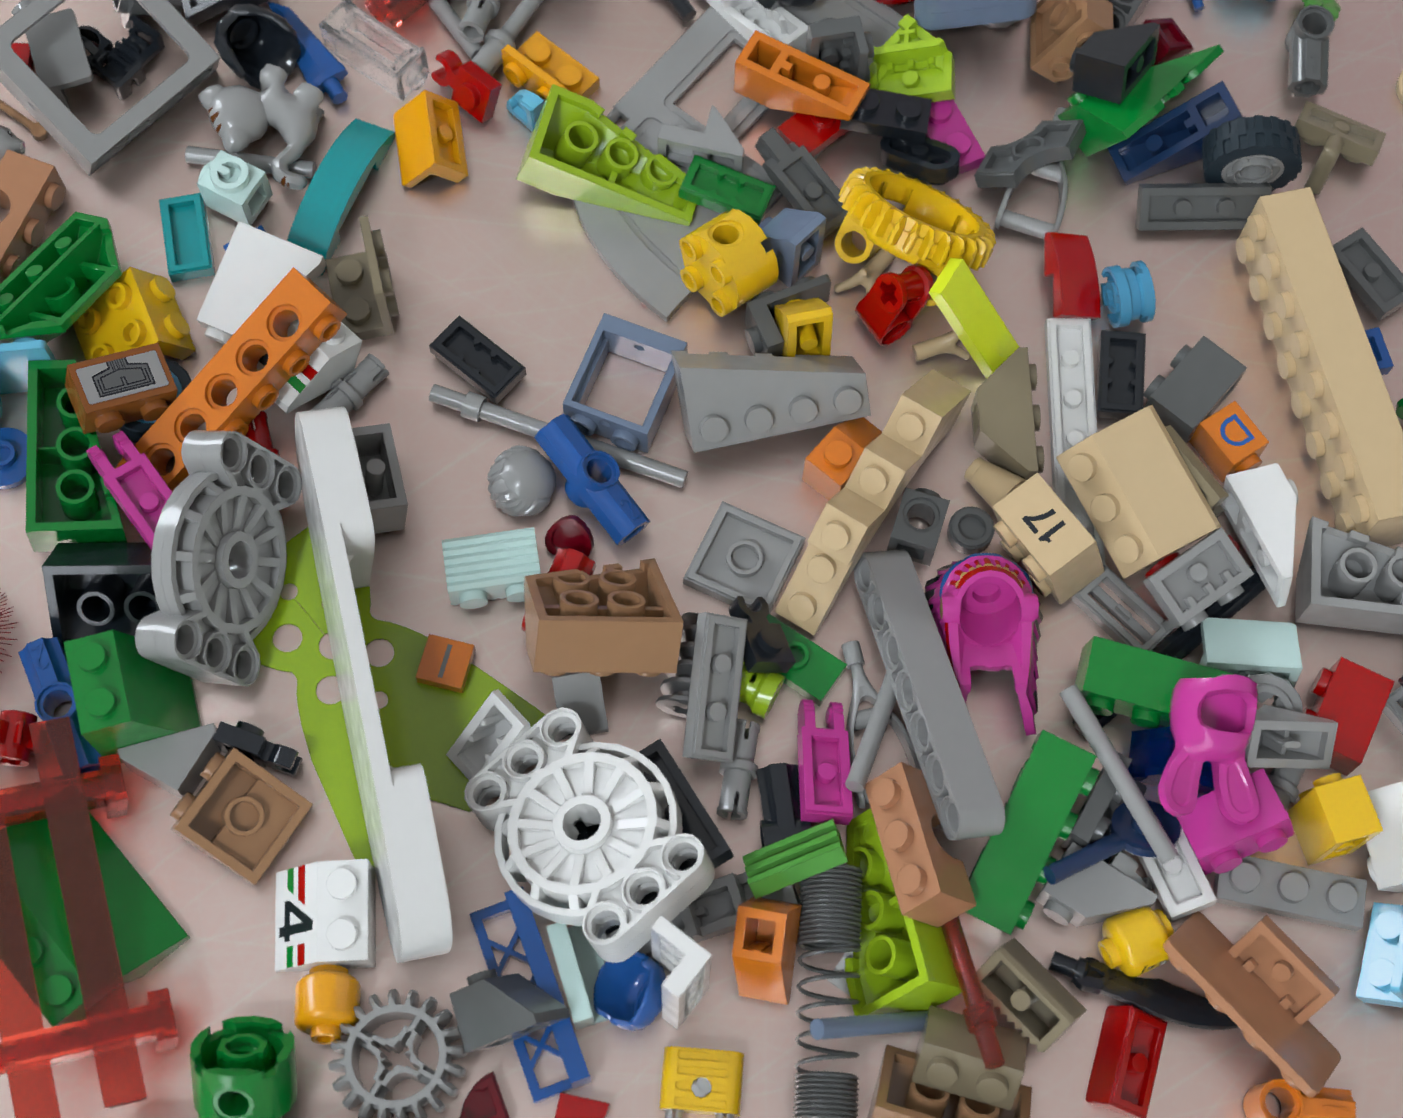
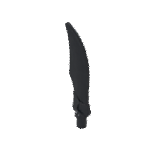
[1048,951,1238,1030]

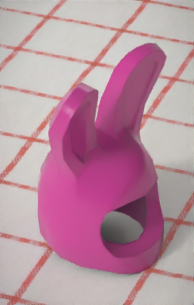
[1158,674,1259,825]

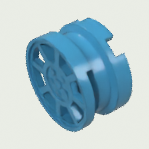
[1101,261,1156,328]

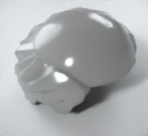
[487,445,556,517]

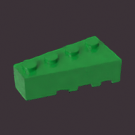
[25,360,127,552]
[966,730,1100,935]

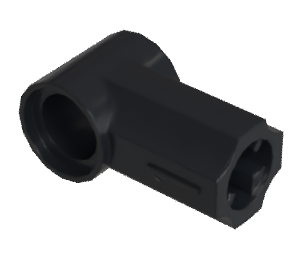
[757,763,812,848]

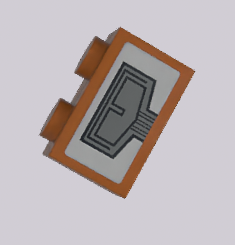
[65,343,178,434]

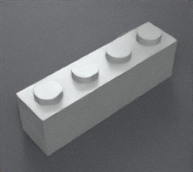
[1295,516,1403,635]

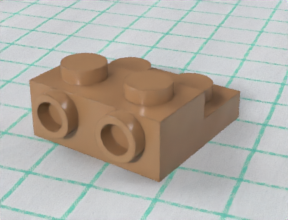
[1030,0,1114,84]
[170,748,313,885]

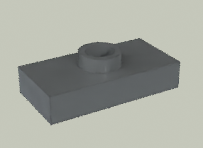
[1333,227,1403,321]

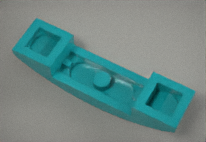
[287,118,396,276]

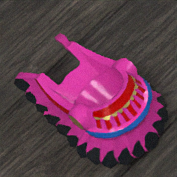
[924,553,1043,736]

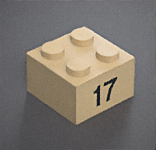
[992,472,1105,605]

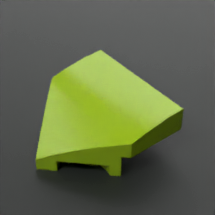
[869,14,955,102]

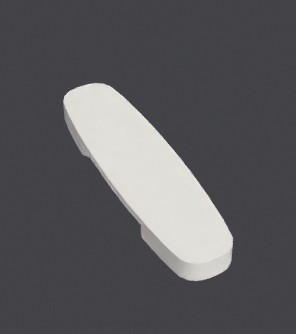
[295,406,453,963]

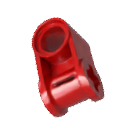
[855,264,934,347]

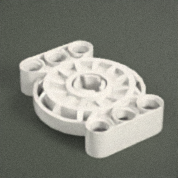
[464,708,715,963]

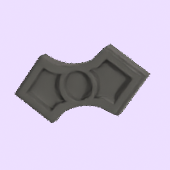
[974,120,1087,188]

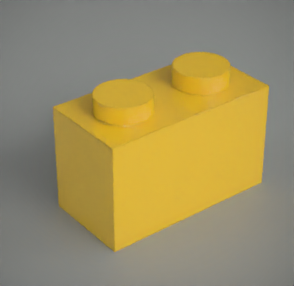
[1287,773,1383,866]

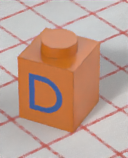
[1189,401,1269,483]

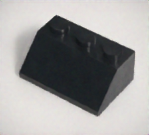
[42,542,160,650]

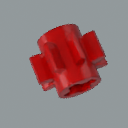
[0,710,47,767]

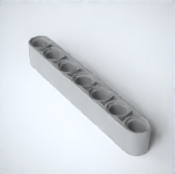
[853,549,1005,841]

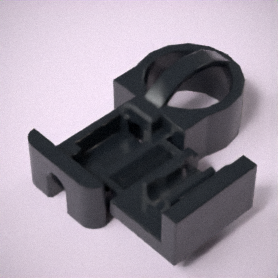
[79,15,165,100]

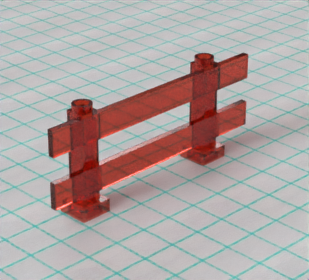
[0,716,178,1118]

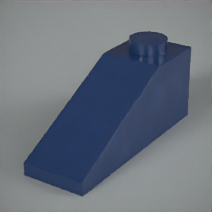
[1107,80,1243,185]

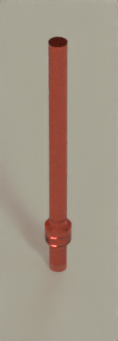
[941,916,1005,1070]

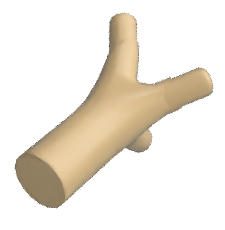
[834,248,896,294]
[912,330,971,362]

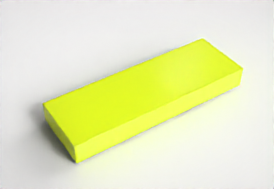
[929,258,1019,379]

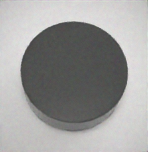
[947,507,995,555]

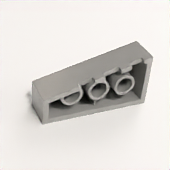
[671,350,871,453]

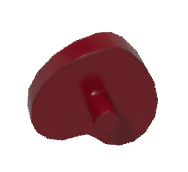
[545,515,594,557]

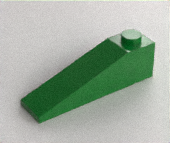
[1057,44,1224,157]

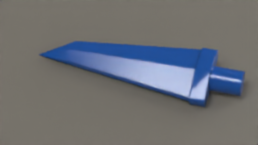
[267,1,348,104]

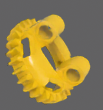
[835,166,996,306]

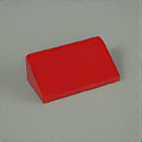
[1086,1005,1168,1118]

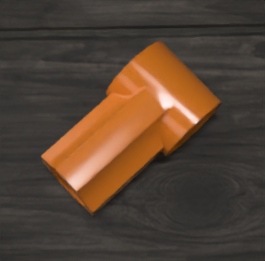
[1243,1079,1356,1118]

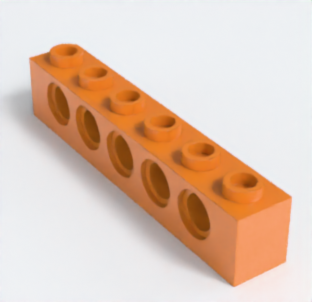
[114,267,347,492]

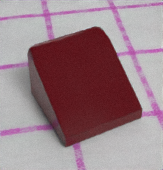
[1142,18,1194,66]

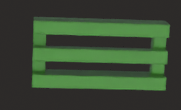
[742,819,848,899]

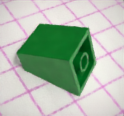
[64,630,202,766]

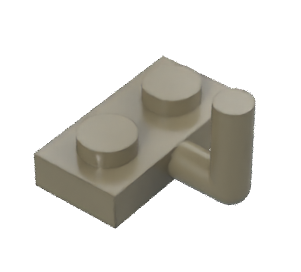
[1295,101,1386,194]

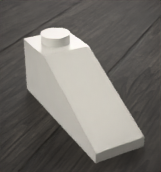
[1220,463,1299,608]

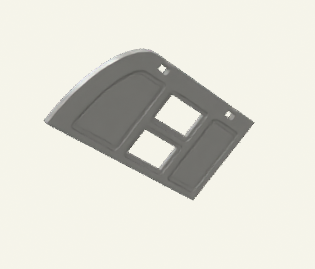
[573,0,903,322]

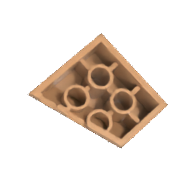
[524,558,683,677]

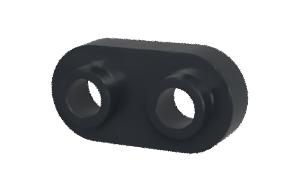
[880,137,960,185]

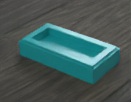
[159,193,216,283]

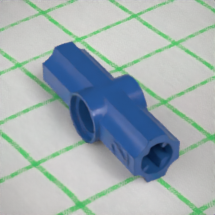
[534,413,651,545]
[18,637,108,783]

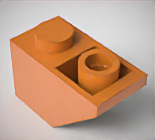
[732,897,802,1005]

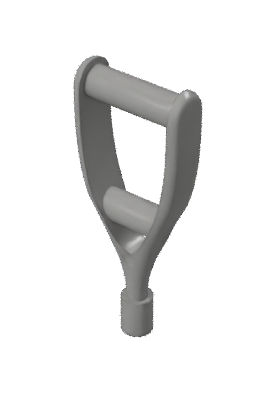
[994,107,1068,239]
[841,640,921,808]

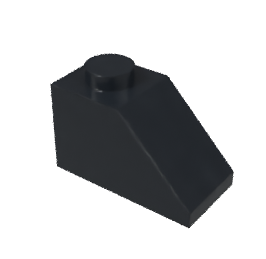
[1069,23,1160,104]

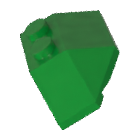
[0,212,122,343]

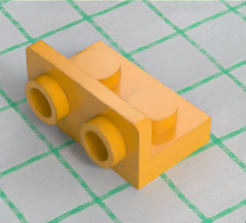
[501,31,600,103]

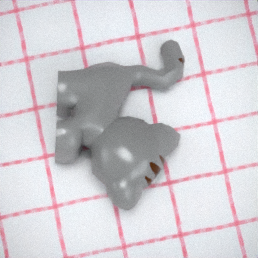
[198,64,325,191]

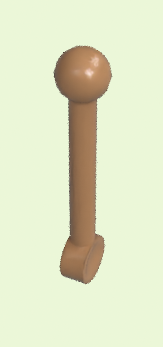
[0,100,49,141]

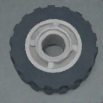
[1202,115,1302,192]

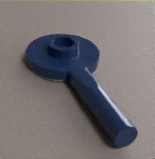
[1043,800,1181,885]

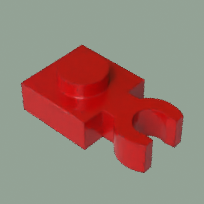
[431,50,502,123]

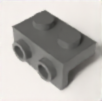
[805,15,874,82]

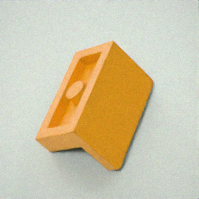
[393,90,468,188]

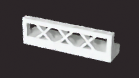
[651,916,712,1030]

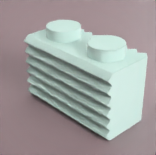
[441,527,541,609]

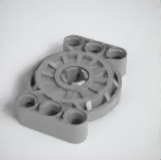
[135,430,302,687]

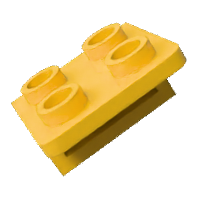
[73,267,196,360]

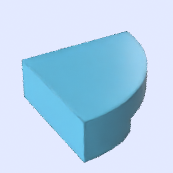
[506,89,544,132]

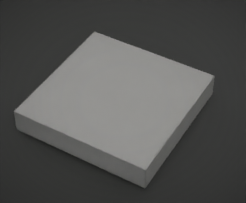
[683,501,806,614]

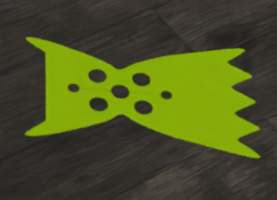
[253,527,545,875]

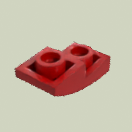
[1044,232,1101,321]

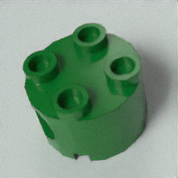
[190,1016,298,1118]

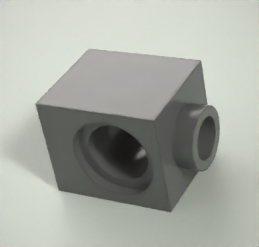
[887,487,950,566]

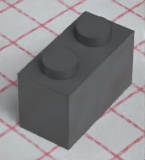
[1144,336,1247,444]

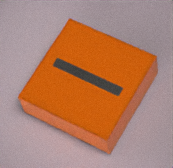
[416,634,476,693]

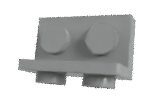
[1142,527,1254,632]

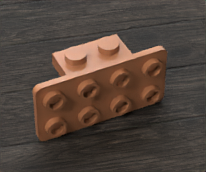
[1163,911,1341,1098]

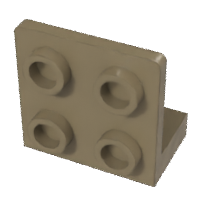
[325,215,399,340]

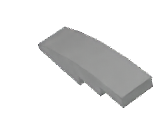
[601,872,800,963]

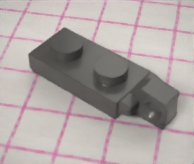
[755,127,847,239]

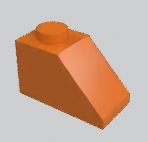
[802,417,882,501]

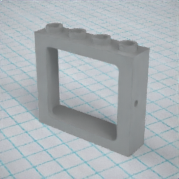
[0,0,220,176]

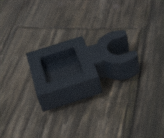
[729,596,796,673]
[213,721,303,777]

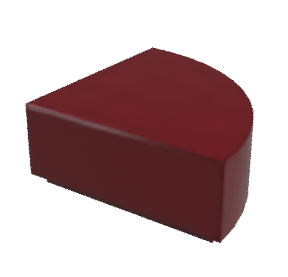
[460,1072,510,1118]

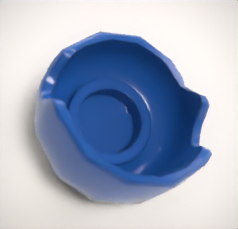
[593,951,667,1031]

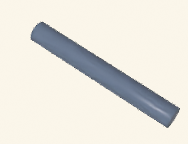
[810,1011,928,1040]

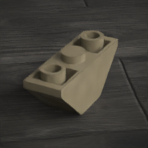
[971,347,1044,480]

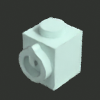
[197,150,273,226]

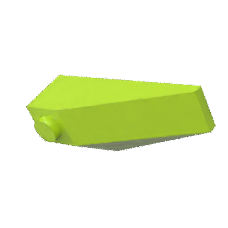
[516,84,696,226]
[845,808,968,1016]

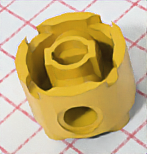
[679,209,779,317]

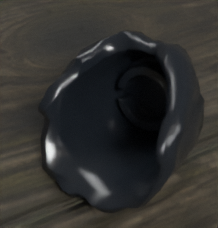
[214,4,301,90]

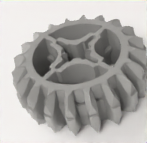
[328,989,467,1118]

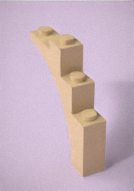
[774,369,971,635]

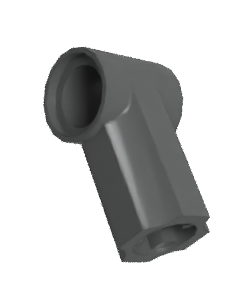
[1285,5,1335,98]

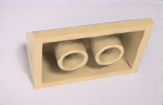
[1056,405,1221,579]

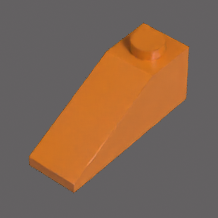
[734,30,870,121]

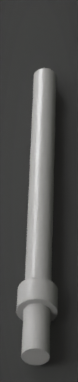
[429,384,688,488]

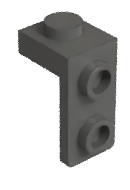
[744,274,832,357]

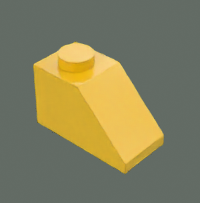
[774,297,833,357]

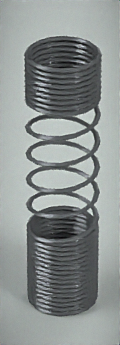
[792,864,863,1118]

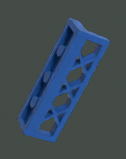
[469,886,592,1104]

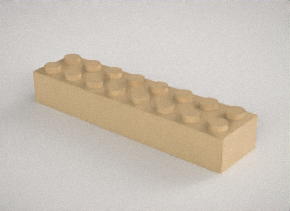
[1236,187,1403,547]

